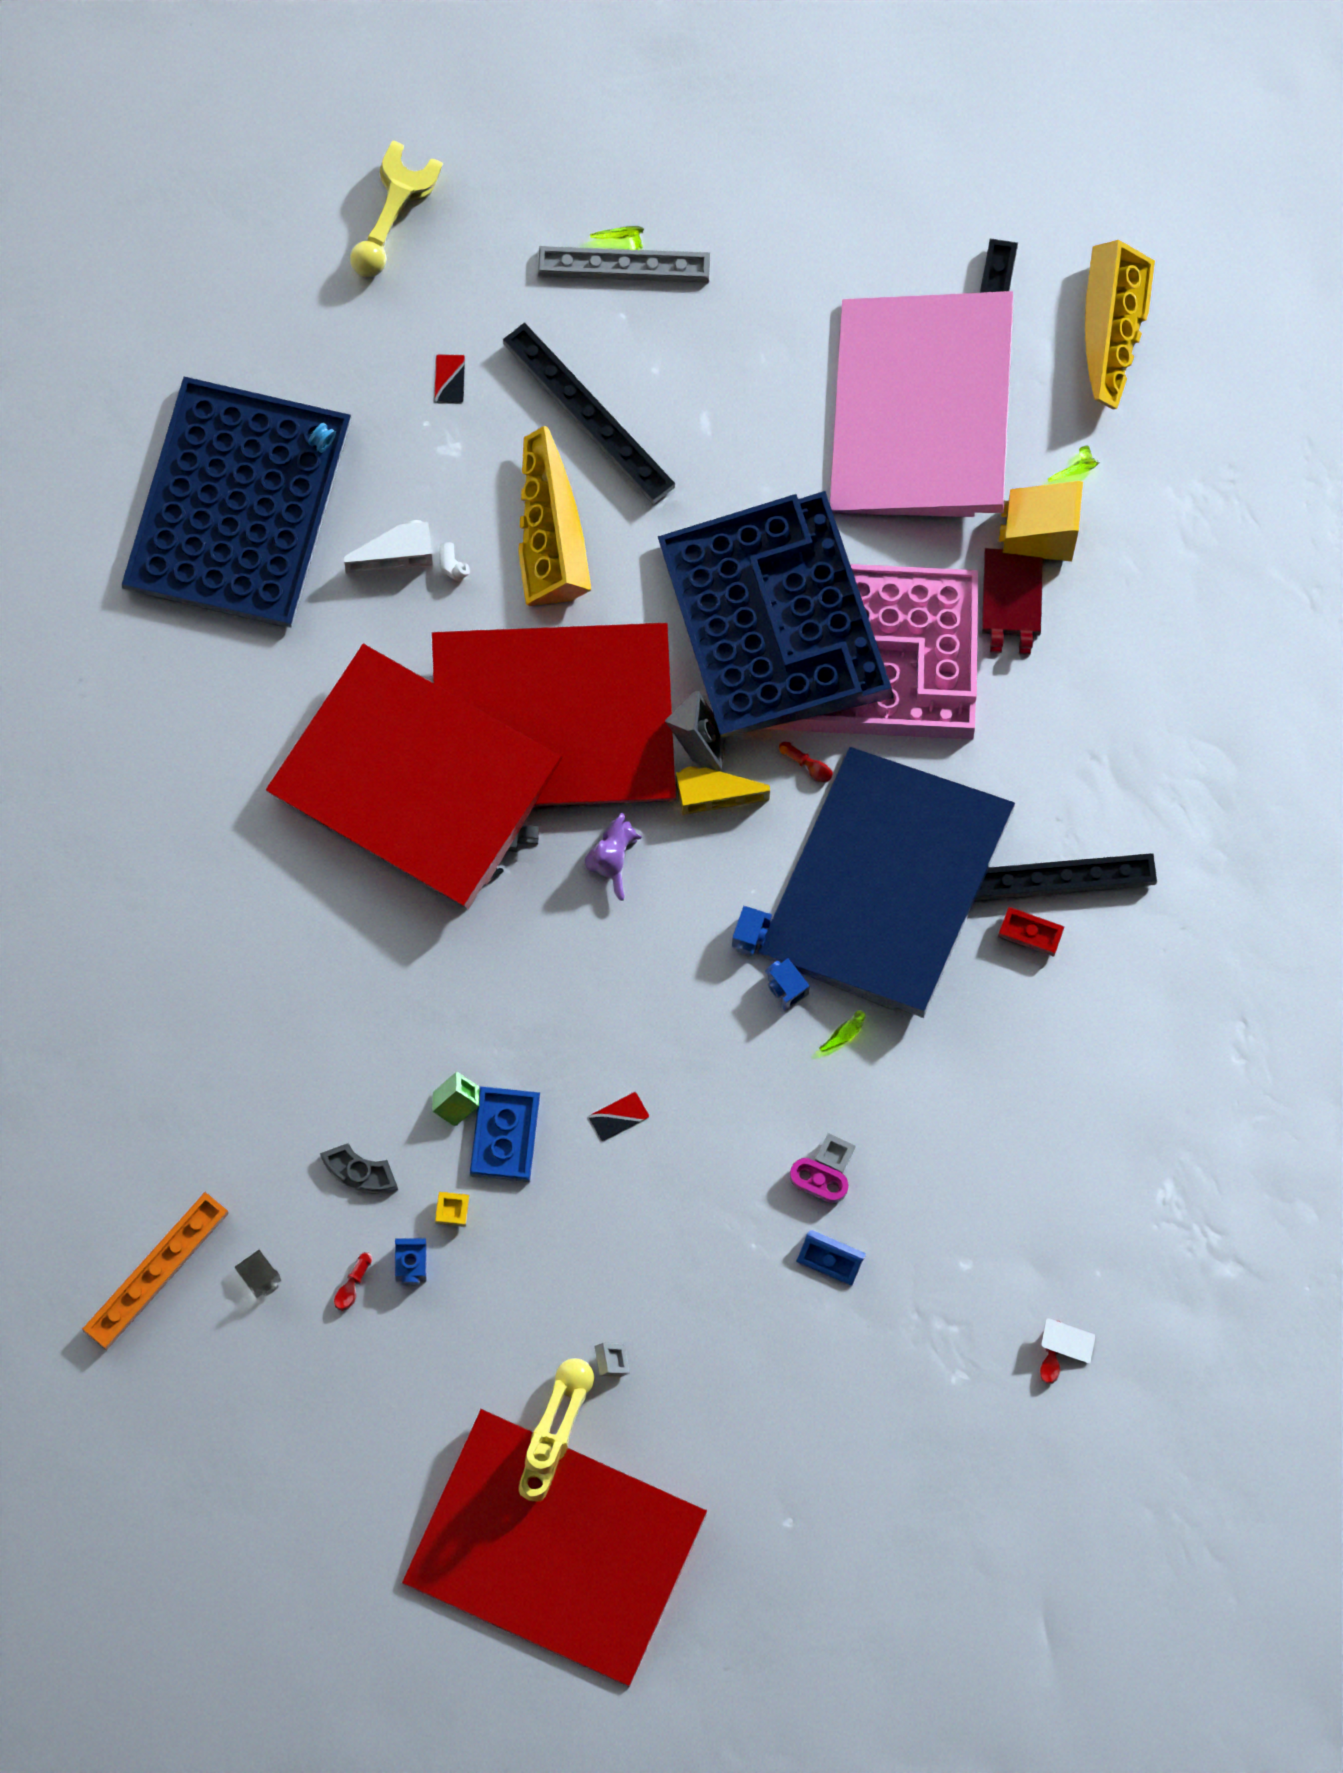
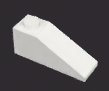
[344,520,433,573]

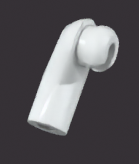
[440,542,470,581]

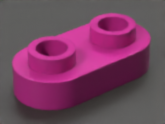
[790,1158,849,1203]

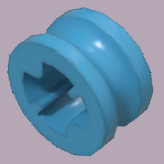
[308,423,336,453]

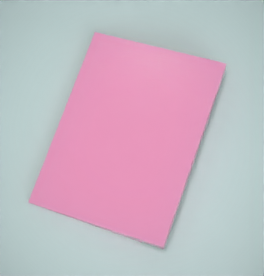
[830,291,1014,517]
[763,564,978,739]

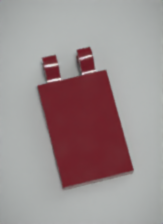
[982,548,1043,655]

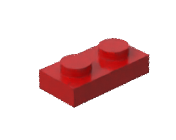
[998,907,1065,957]

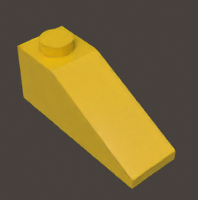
[676,766,770,815]

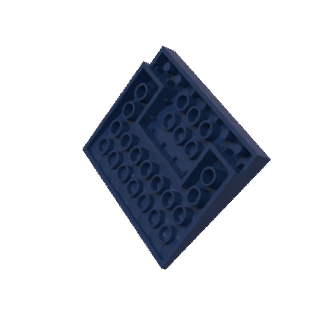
[657,491,894,738]
[757,747,1015,1018]

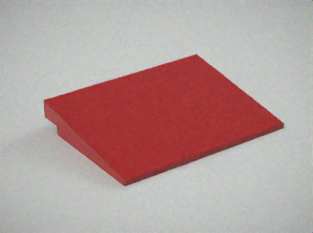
[432,623,676,807]
[265,643,563,909]
[402,1409,707,1687]

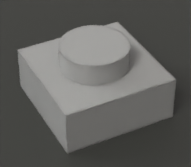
[815,1133,856,1174]
[594,1343,630,1377]

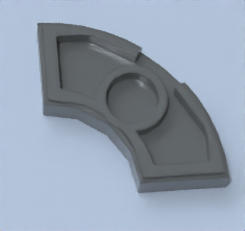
[320,1143,398,1194]

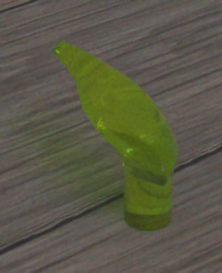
[590,226,644,250]
[1048,446,1100,482]
[819,1010,866,1052]

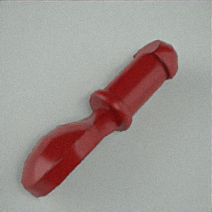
[779,741,833,782]
[334,1252,372,1311]
[1040,1321,1061,1384]

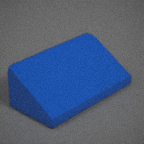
[796,1230,866,1286]

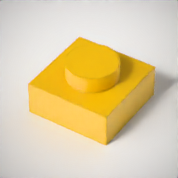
[435,1192,469,1227]

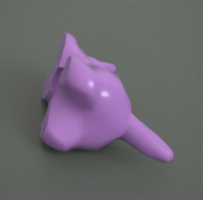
[585,813,642,901]

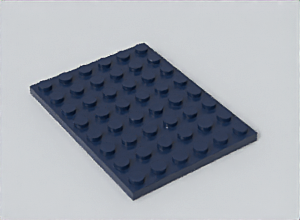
[121,376,352,628]

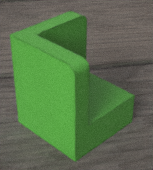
[432,1071,479,1126]

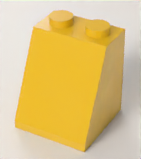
[998,481,1083,562]

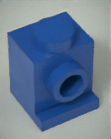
[732,905,772,956]
[765,958,810,1011]
[395,1238,427,1286]

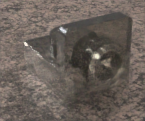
[234,1249,281,1298]

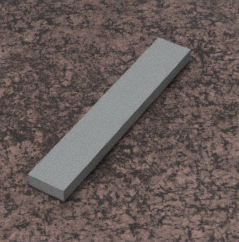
[538,246,710,283]

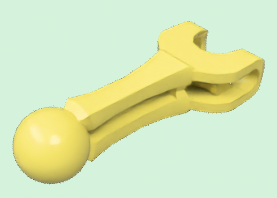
[350,141,443,277]
[519,1358,595,1501]

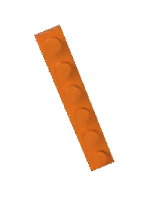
[82,1192,229,1351]

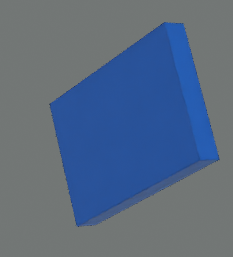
[470,1086,540,1182]

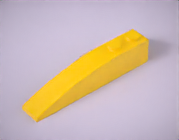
[1085,240,1155,410]
[518,426,591,606]

